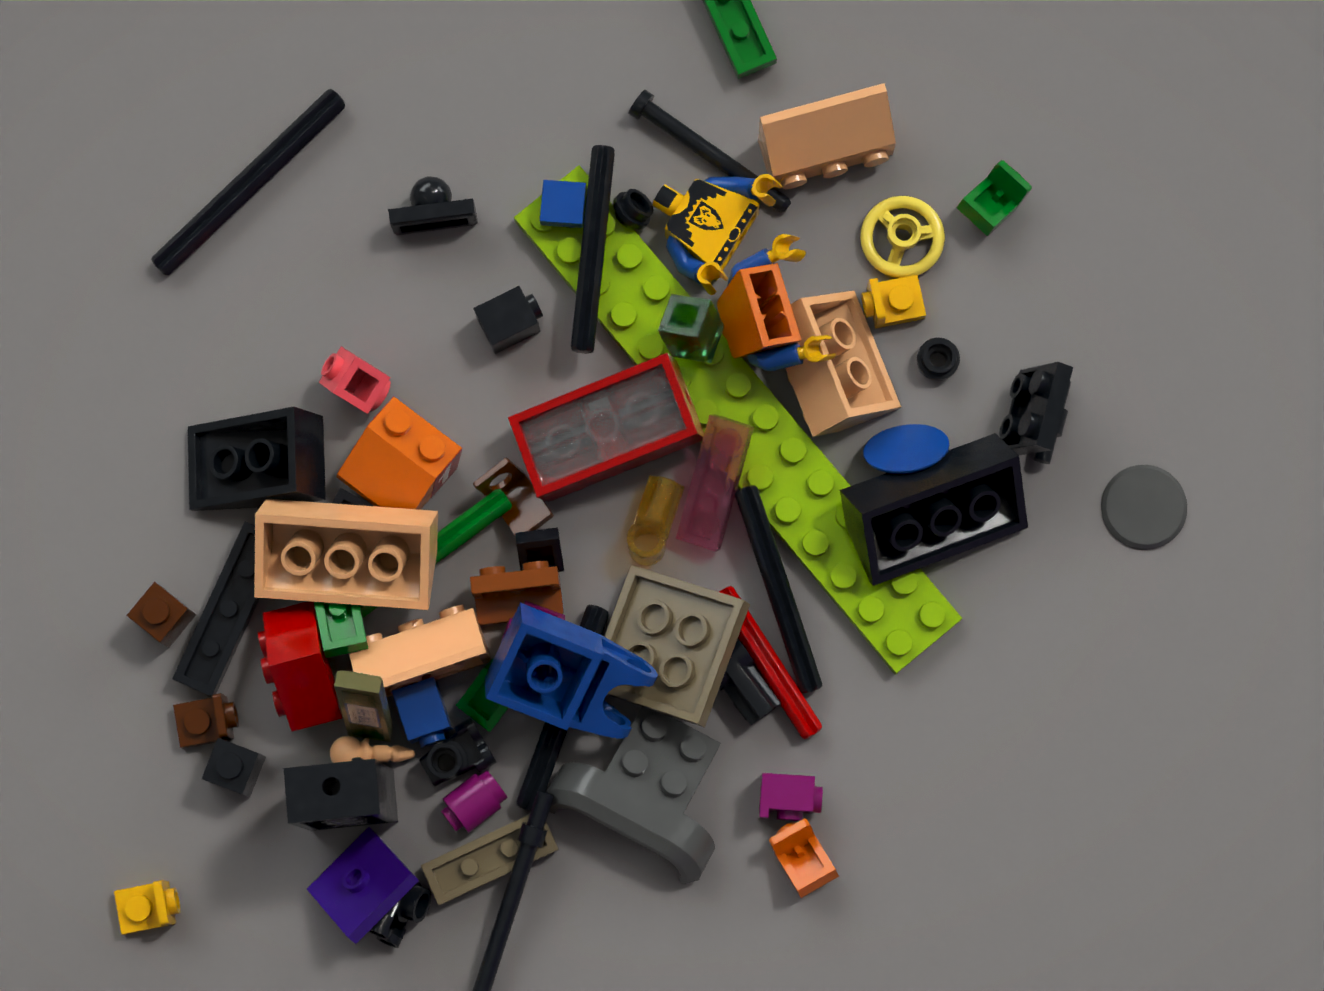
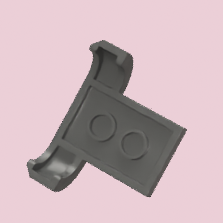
[547,707,721,884]

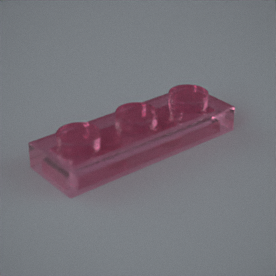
[676,414,754,552]

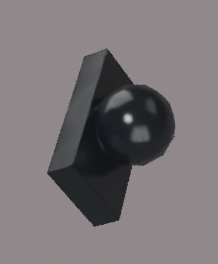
[388,176,478,235]

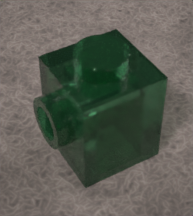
[658,294,724,363]

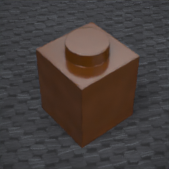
[126,581,197,648]

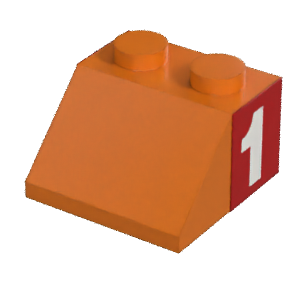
[336,396,463,510]

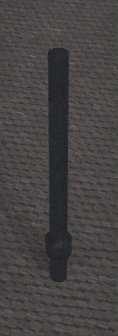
[472,790,554,991]

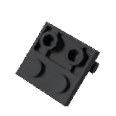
[999,362,1073,464]

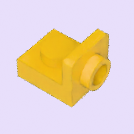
[861,275,926,329]
[114,880,181,935]

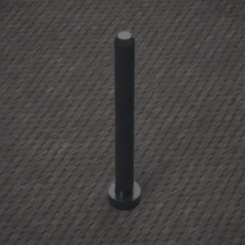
[628,90,791,212]

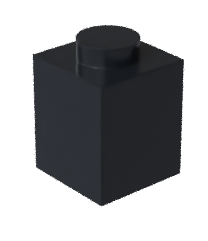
[473,286,543,354]
[202,738,266,797]

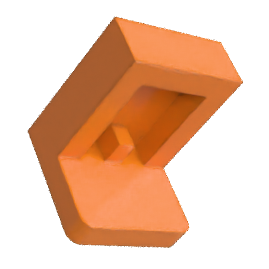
[769,818,839,898]

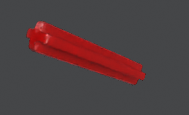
[719,586,822,739]

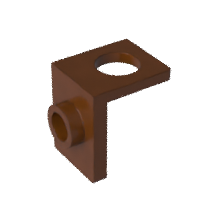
[473,457,554,535]

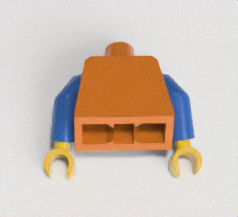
[717,234,836,371]

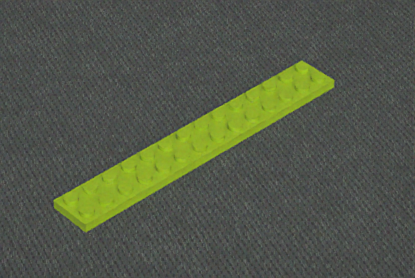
[514,165,963,675]

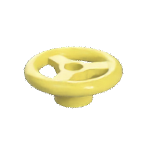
[860,196,945,278]

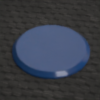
[863,424,949,474]

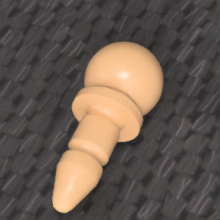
[330,736,415,763]

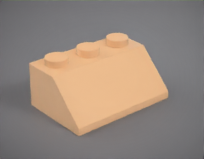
[758,83,896,189]
[785,290,901,437]
[349,605,492,697]

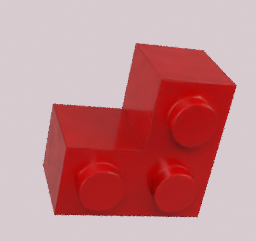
[258,601,342,732]

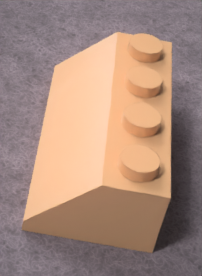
[254,499,438,610]

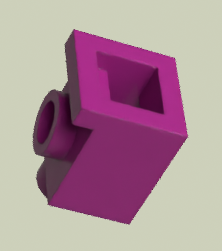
[759,773,823,821]

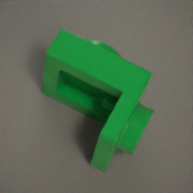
[956,160,1032,236]

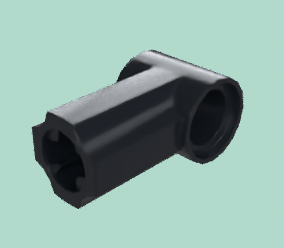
[719,639,781,726]

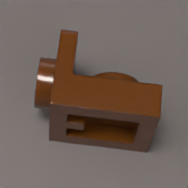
[173,693,239,749]

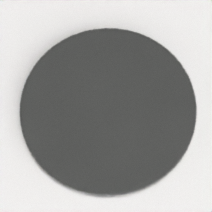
[1101,465,1187,550]

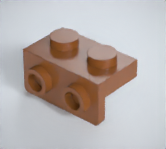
[470,561,564,625]

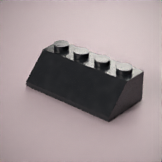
[840,433,1028,586]

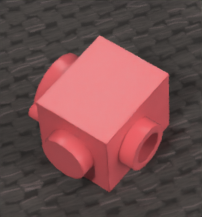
[319,346,391,414]

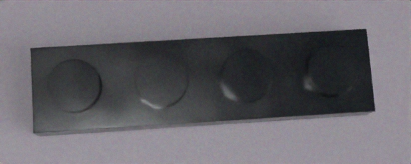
[172,521,260,697]

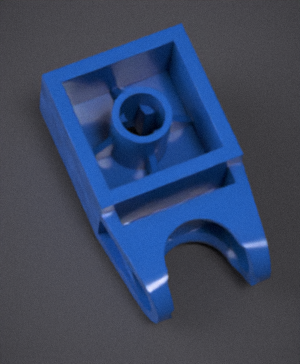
[485,602,658,739]

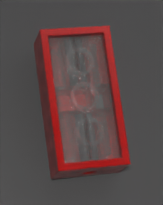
[508,353,706,502]

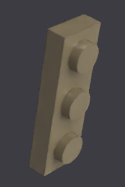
[420,814,559,906]

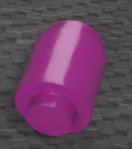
[441,770,508,834]

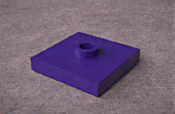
[307,827,419,944]

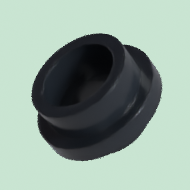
[613,189,654,230]
[917,337,960,381]

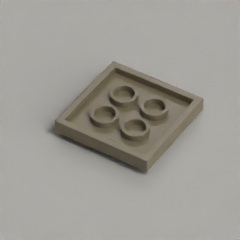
[604,565,750,728]

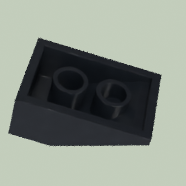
[188,407,326,511]

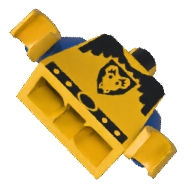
[652,174,782,295]

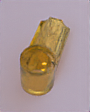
[627,475,685,566]

